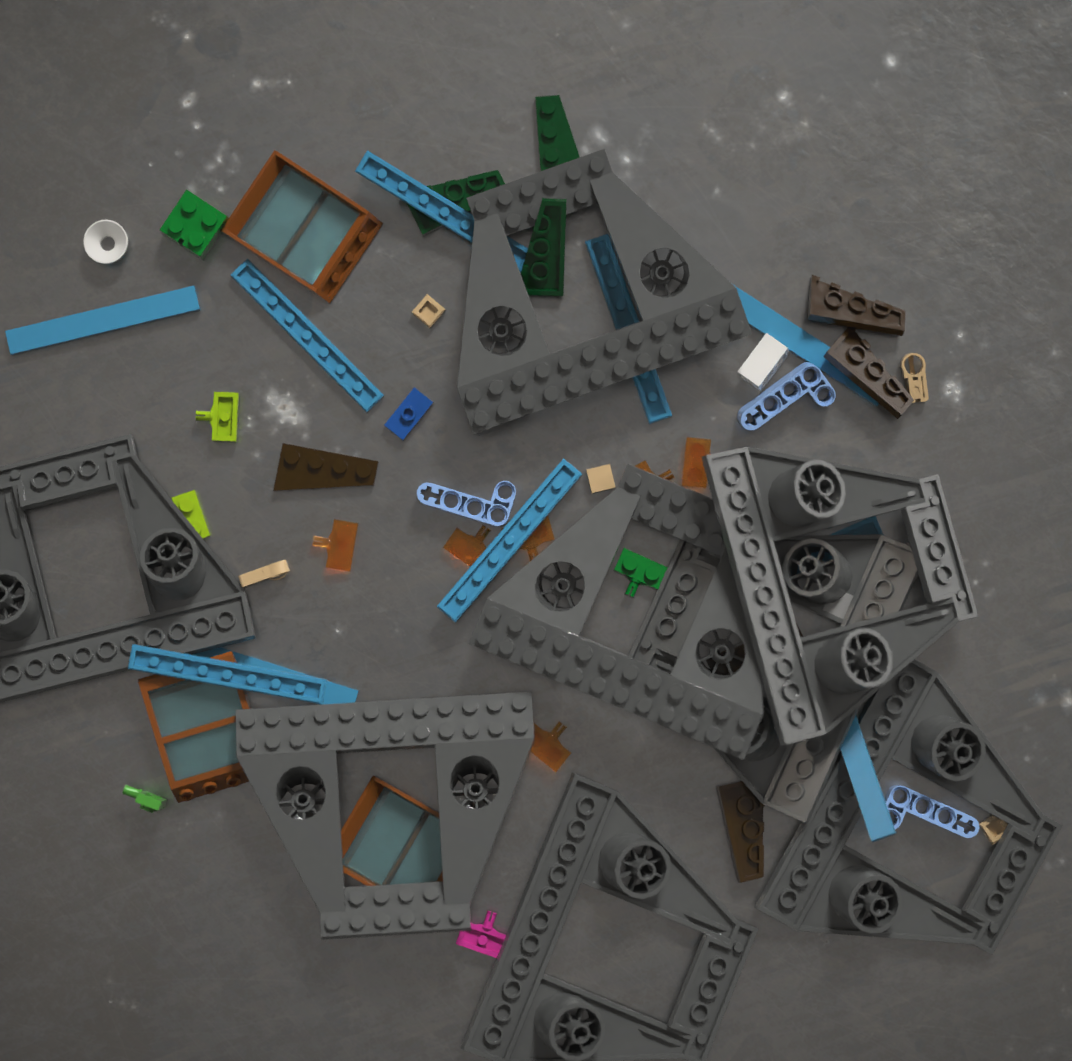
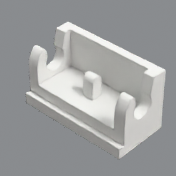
[737,333,790,392]

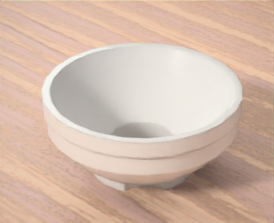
[83,220,128,264]

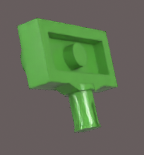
[122,784,168,813]

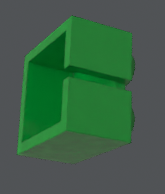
[160,189,229,261]

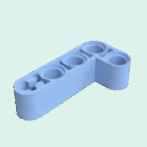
[737,362,836,430]
[417,481,516,527]
[884,785,979,838]

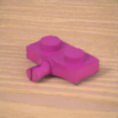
[456,910,506,958]

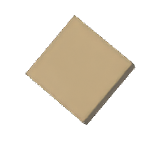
[411,294,446,329]
[586,464,616,493]
[979,815,1008,845]

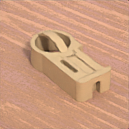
[900,353,929,403]
[238,560,290,588]

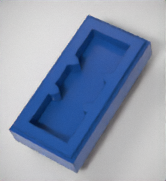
[384,387,433,441]

